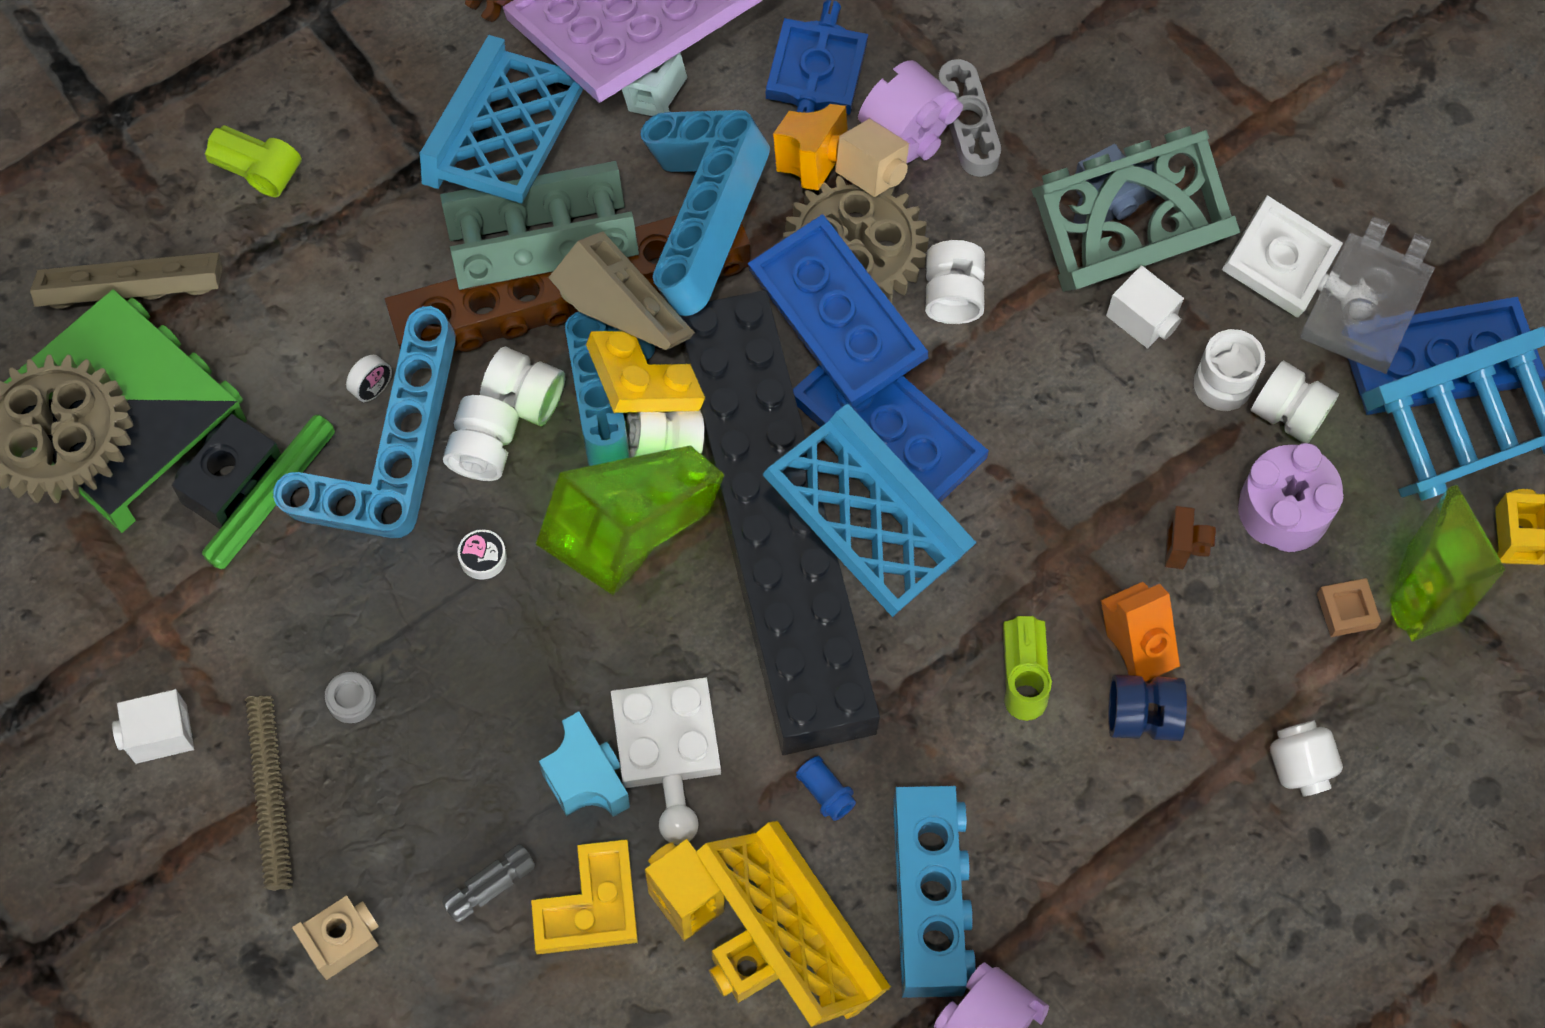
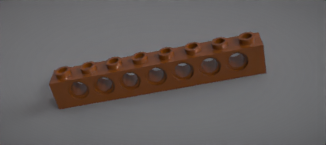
[384,215,750,352]

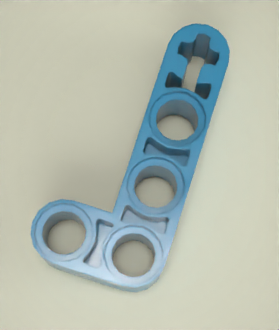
[565,312,655,476]

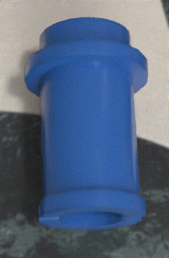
[796,756,856,821]

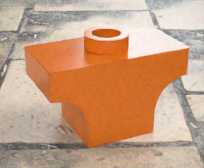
[1101,582,1180,682]

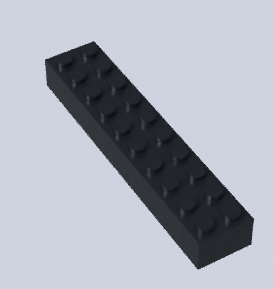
[678,290,880,756]

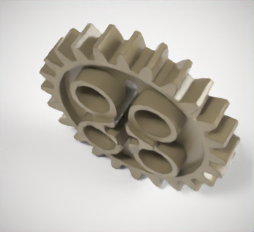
[783,176,929,303]
[0,355,133,503]

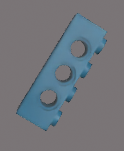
[893,786,976,998]

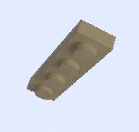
[30,252,222,309]

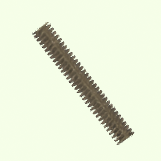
[245,696,293,891]

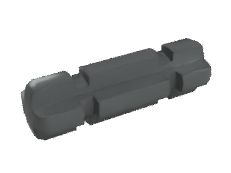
[442,845,535,922]

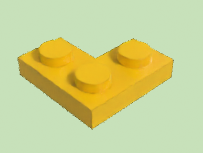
[586,331,705,413]
[531,840,638,954]

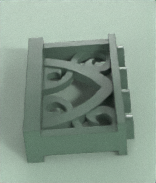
[1031,126,1240,292]

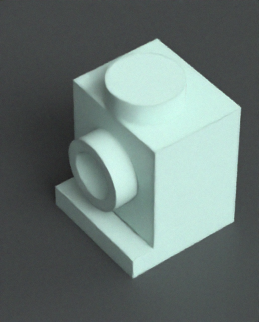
[622,53,687,116]

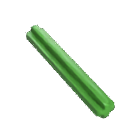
[202,415,335,569]

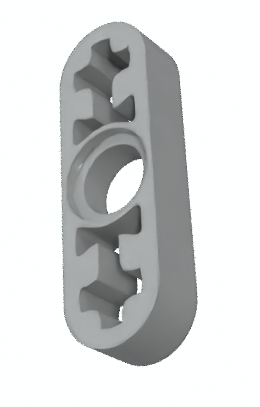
[938,59,1001,177]

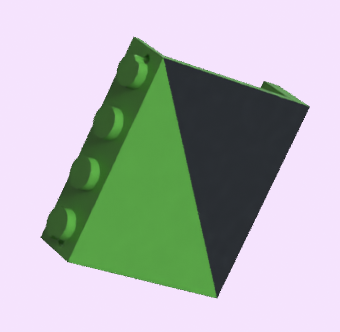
[4,289,247,533]

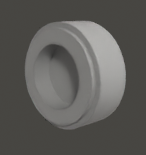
[325,672,376,723]

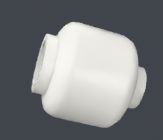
[1270,720,1343,797]

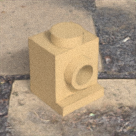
[292,895,379,980]

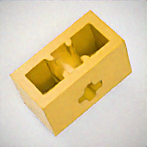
[645,839,724,941]

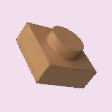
[1317,578,1381,637]

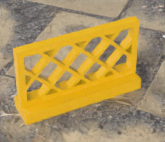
[696,821,891,1027]

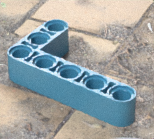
[640,110,770,316]
[273,306,456,538]

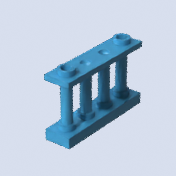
[1361,326,1545,501]

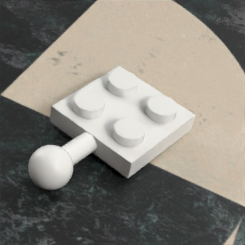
[1222,195,1377,322]
[611,677,721,845]

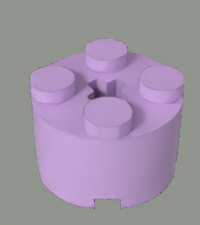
[858,60,963,163]
[1238,443,1344,552]
[934,962,1049,1028]

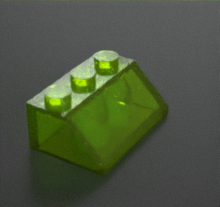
[1390,484,1506,642]

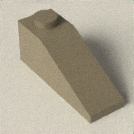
[548,231,695,350]

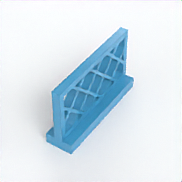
[420,35,583,204]
[763,403,976,617]

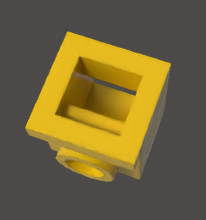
[1495,489,1545,565]
[709,930,786,1003]

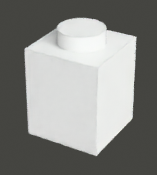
[1106,265,1184,349]
[112,689,194,764]

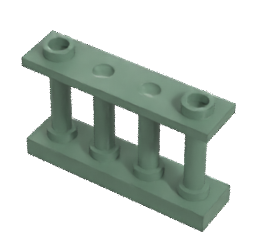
[440,161,639,290]

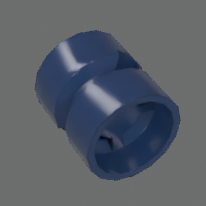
[1108,674,1187,741]

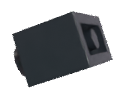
[171,414,281,529]

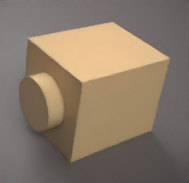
[835,118,909,197]

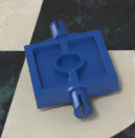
[766,0,868,115]

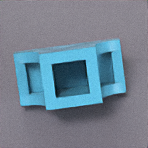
[539,712,630,817]

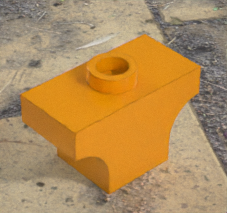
[773,104,848,190]

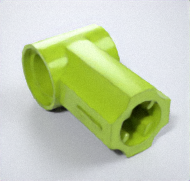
[205,125,302,197]
[1003,616,1052,721]

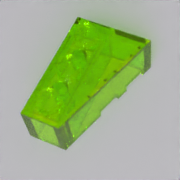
[546,445,725,573]

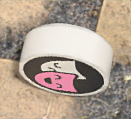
[346,354,392,402]
[458,530,507,580]

